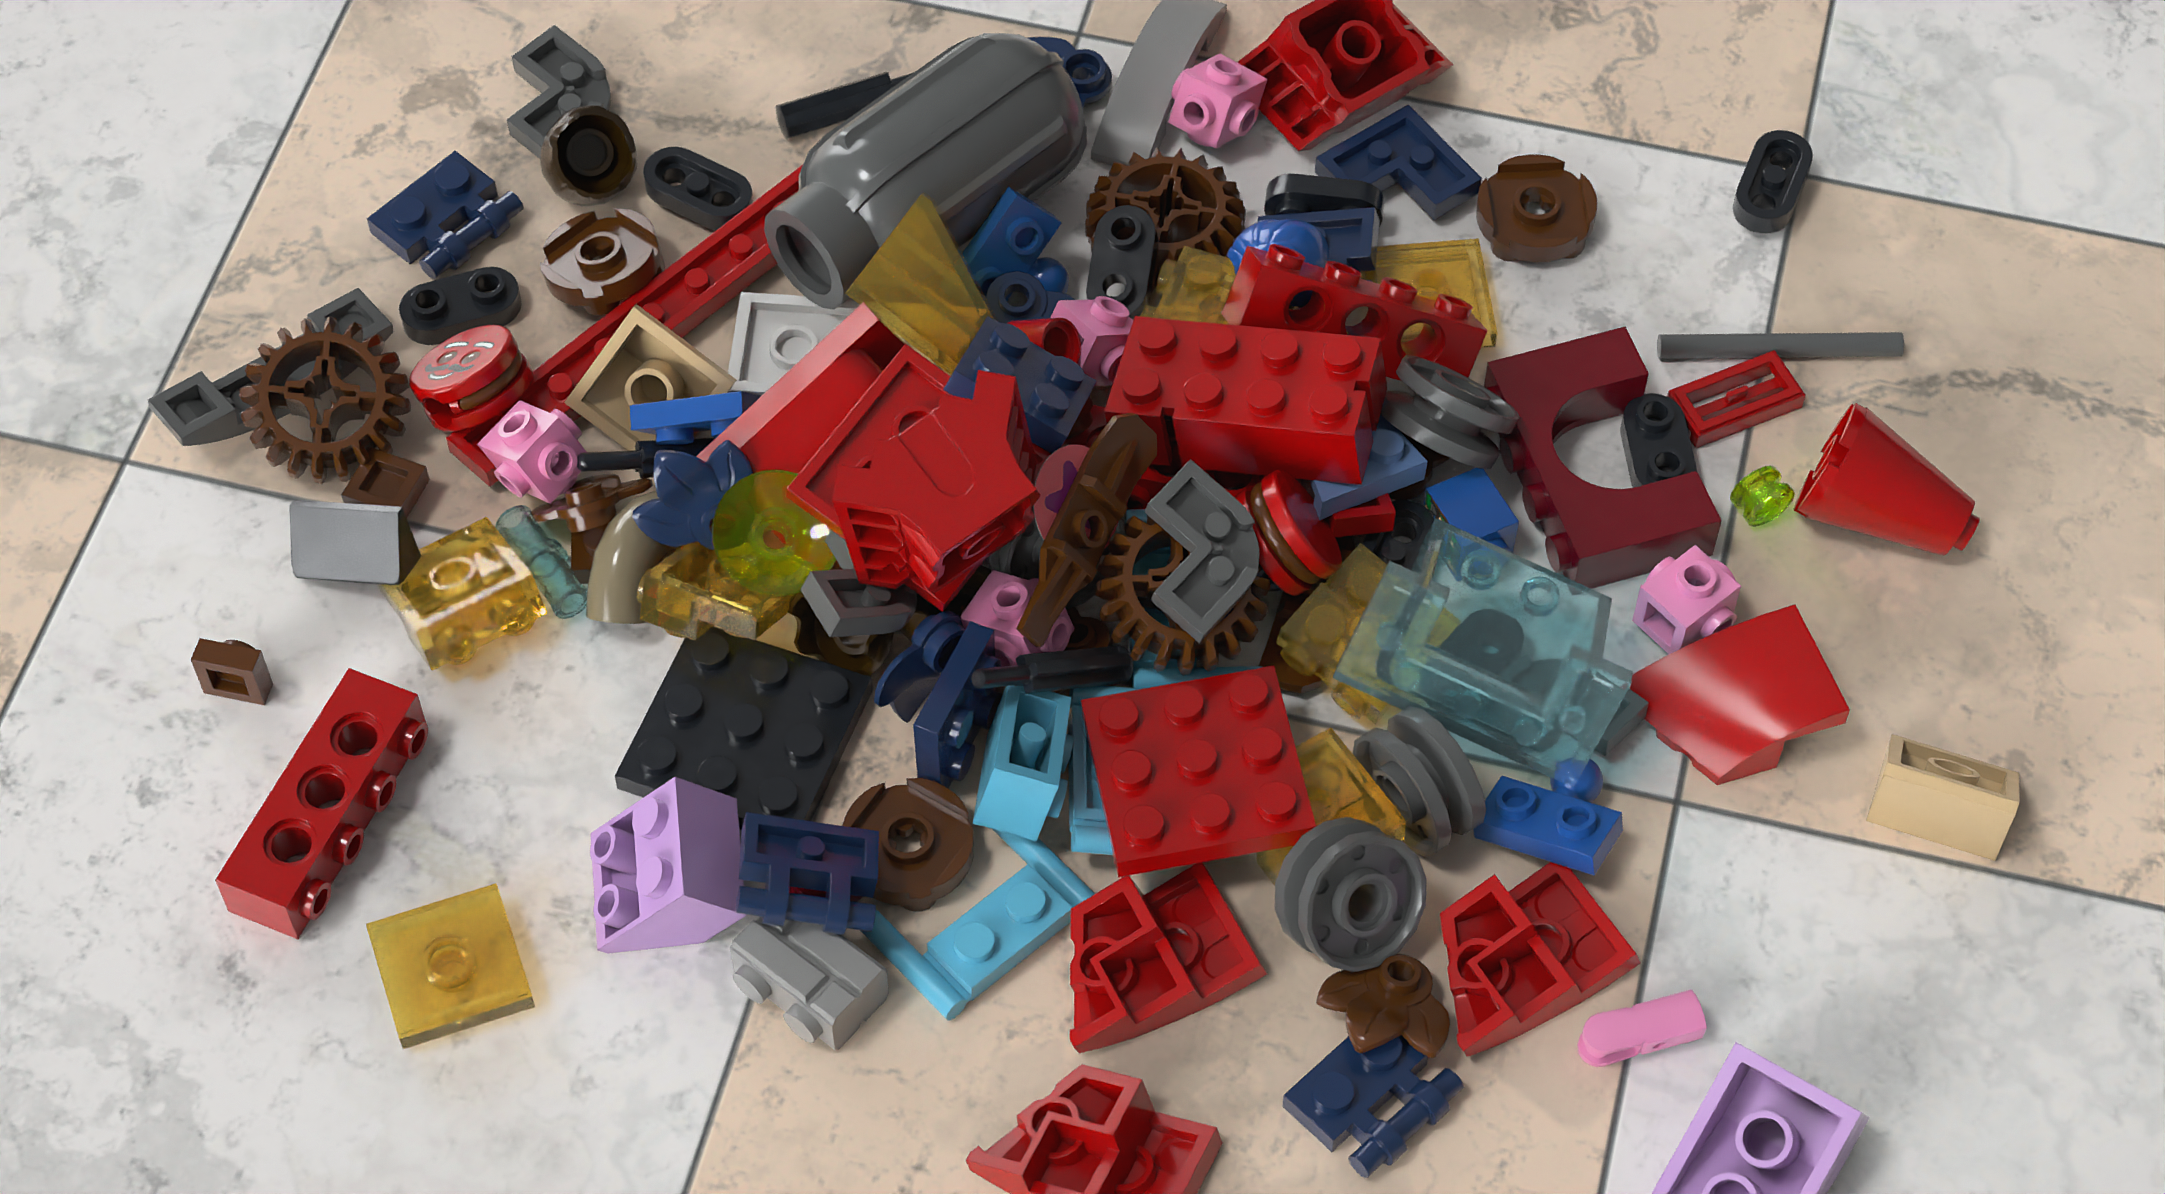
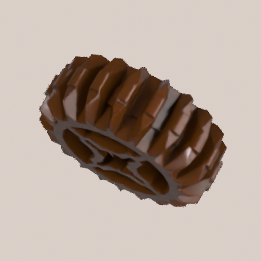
[1085,147,1246,297]
[239,316,411,484]
[1095,515,1270,676]

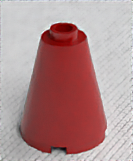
[1793,403,1980,556]

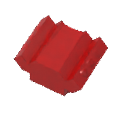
[1237,0,1454,151]
[832,370,1040,594]

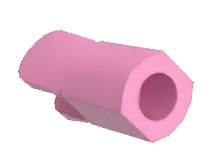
[1577,989,1707,1067]

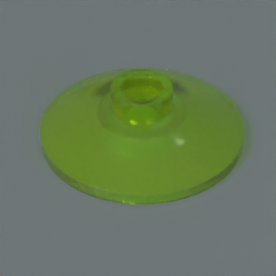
[712,470,836,596]

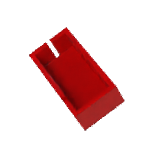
[1104,316,1387,485]

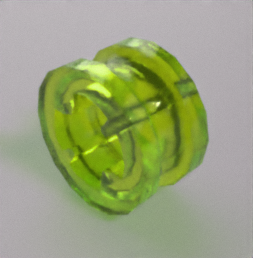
[1730,465,1795,527]

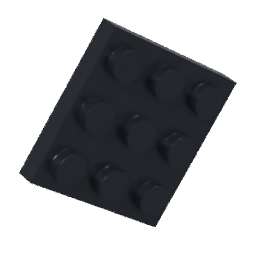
[615,620,873,830]

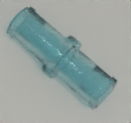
[495,505,588,619]

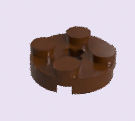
[1476,154,1597,262]
[540,208,665,315]
[842,778,974,912]

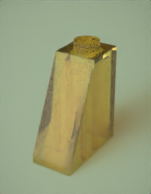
[845,191,999,375]

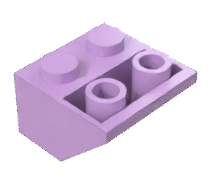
[590,777,746,953]

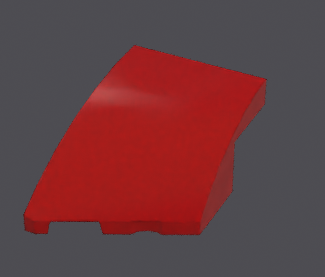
[1621,604,1850,785]
[1070,862,1268,1054]
[1440,862,1641,1057]
[965,1064,1223,1194]

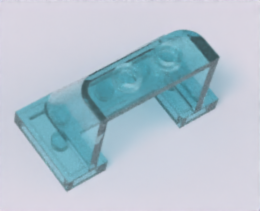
[1333,518,1633,788]

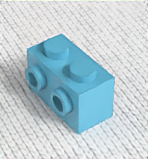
[973,685,1074,841]

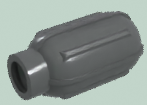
[764,33,1087,309]

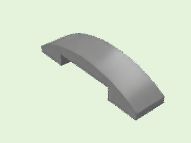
[1091,0,1227,166]

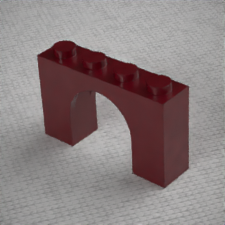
[1484,326,1722,594]

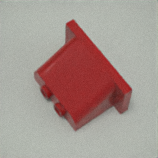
[696,302,906,572]

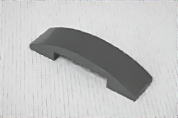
[148,287,393,446]

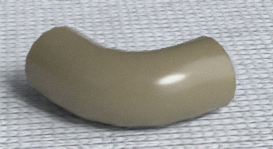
[586,490,711,624]

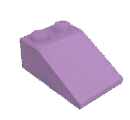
[1652,1042,1870,1194]

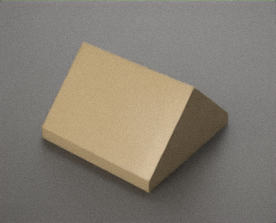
[564,304,737,451]
[1866,734,2019,861]

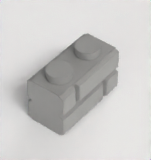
[730,916,889,1050]

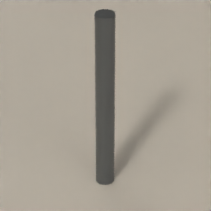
[1657,332,1904,359]

